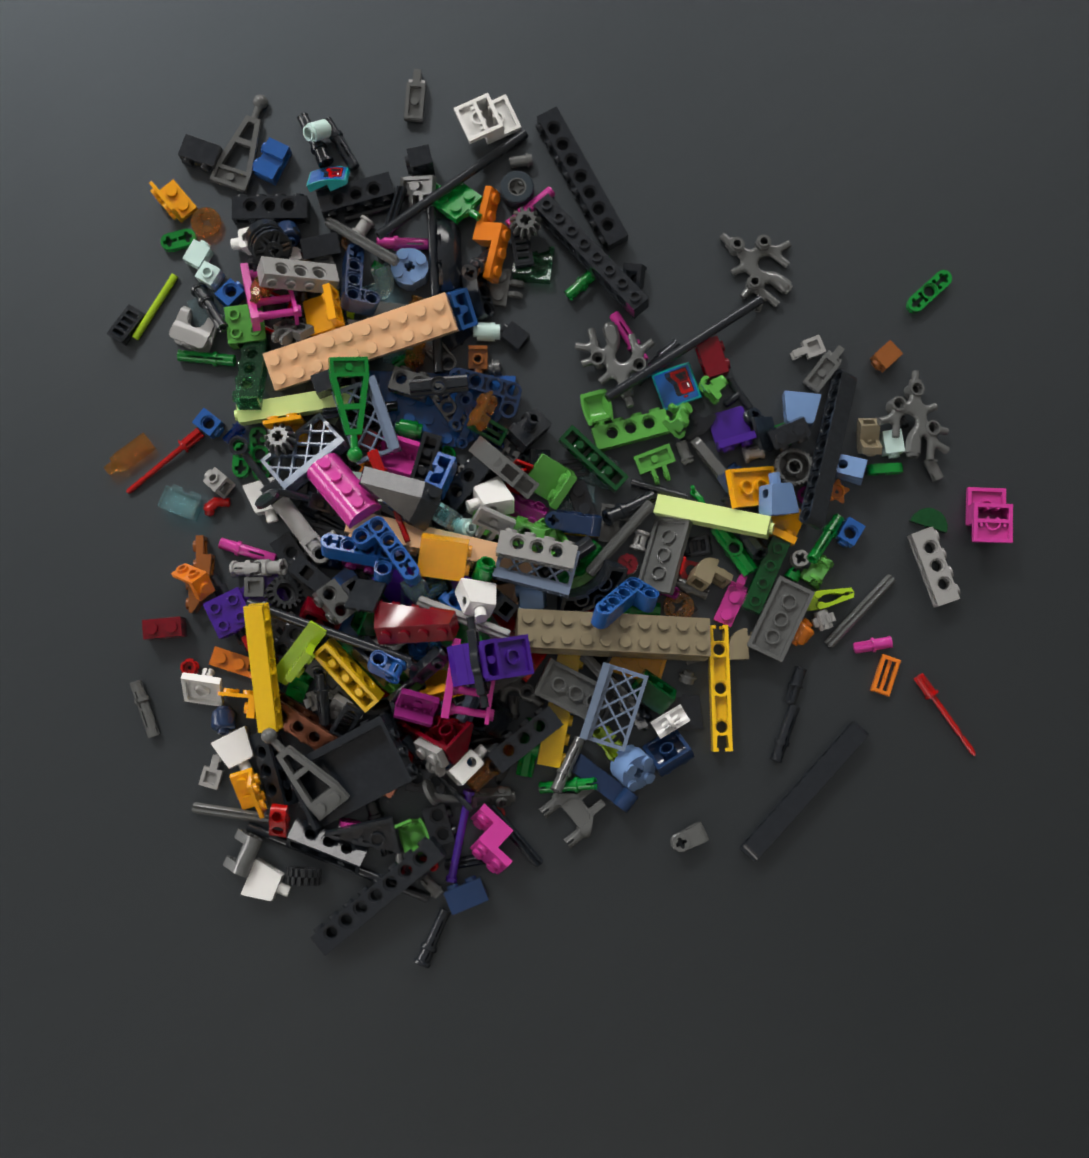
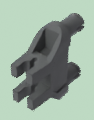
[539,789,605,849]

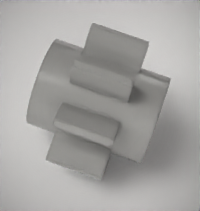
[811,609,836,631]
[303,690,318,712]

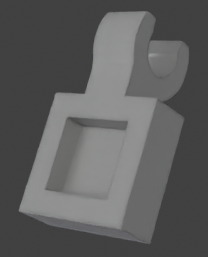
[790,335,826,361]
[198,754,224,790]

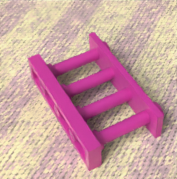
[240,263,302,332]
[441,638,495,725]

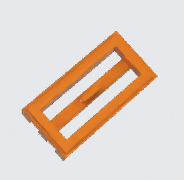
[870,654,901,697]

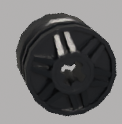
[245,219,293,264]

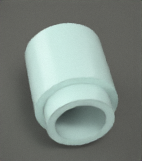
[303,119,332,142]
[473,322,500,341]
[448,518,477,537]

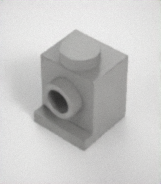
[203,467,236,499]

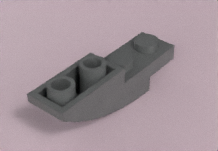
[468,436,540,499]

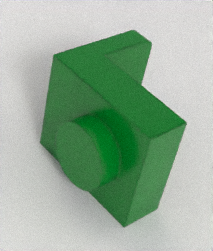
[285,671,314,703]

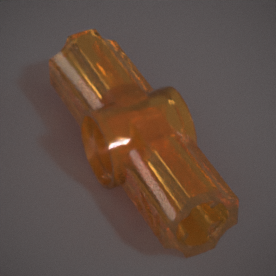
[466,746,513,793]

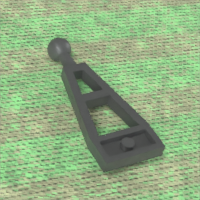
[210,94,268,193]
[261,728,350,821]

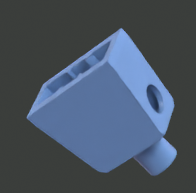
[782,391,821,427]
[835,454,868,485]
[759,472,799,516]

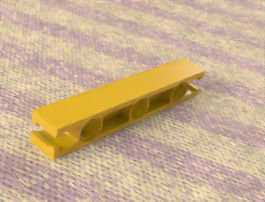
[243,602,284,733]
[708,625,733,752]

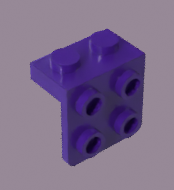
[710,406,757,453]

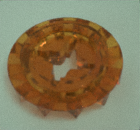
[191,207,222,238]
[663,592,694,617]

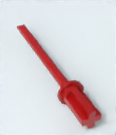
[126,427,204,494]
[367,449,411,543]
[914,673,976,756]

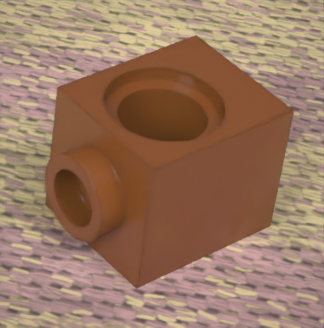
[870,340,903,373]

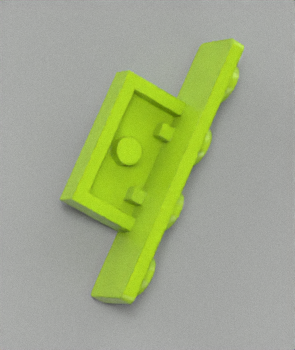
[276,621,327,685]

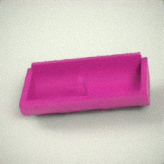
[307,453,382,529]

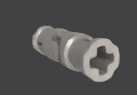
[229,558,288,578]

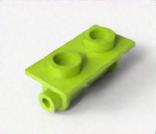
[593,724,623,762]

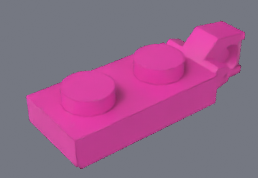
[713,574,748,628]

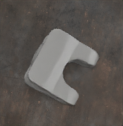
[169,306,217,352]

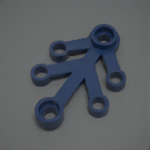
[448,392,501,449]

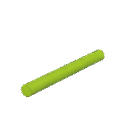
[132,273,178,340]

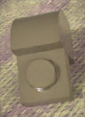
[856,418,883,456]
[686,558,734,592]
[729,628,752,660]

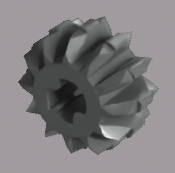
[510,207,541,240]
[264,423,297,457]

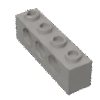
[257,256,339,293]
[907,527,960,608]
[496,528,578,572]

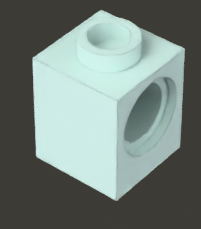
[182,239,214,270]
[195,260,225,292]
[879,429,905,459]

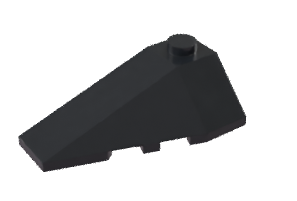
[359,466,443,531]

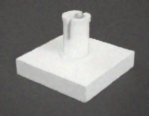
[181,668,224,706]

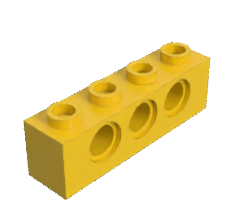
[313,638,385,713]

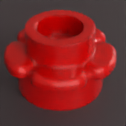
[180,658,199,674]

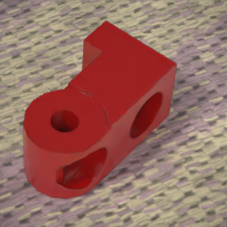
[269,803,290,838]

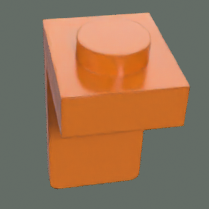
[171,563,215,601]

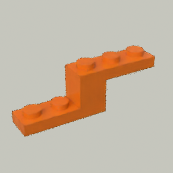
[472,186,511,284]

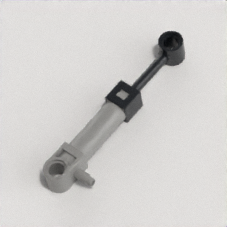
[229,436,336,565]

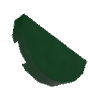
[909,508,948,533]

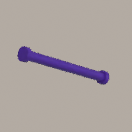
[446,789,475,883]

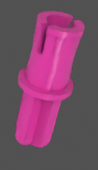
[853,636,893,654]

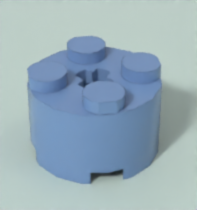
[391,248,430,291]
[515,585,547,610]
[610,745,655,792]

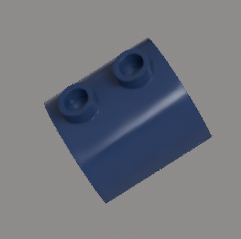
[642,729,695,777]

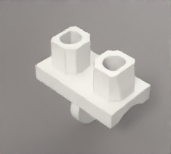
[650,704,690,739]

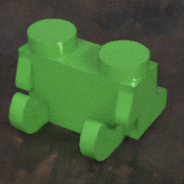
[698,375,728,405]
[662,402,693,438]
[800,555,834,590]

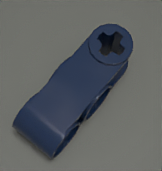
[545,509,602,537]

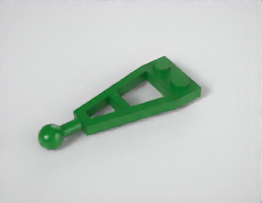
[328,357,369,462]

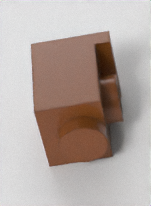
[468,345,488,374]

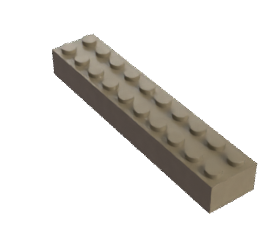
[515,608,711,661]

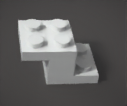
[454,93,522,145]

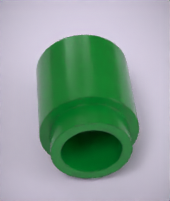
[395,419,423,440]
[472,556,496,582]

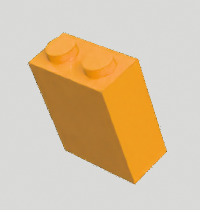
[418,533,473,581]

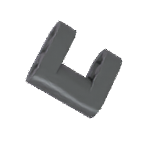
[223,828,263,878]

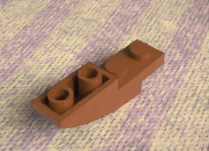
[185,535,215,614]

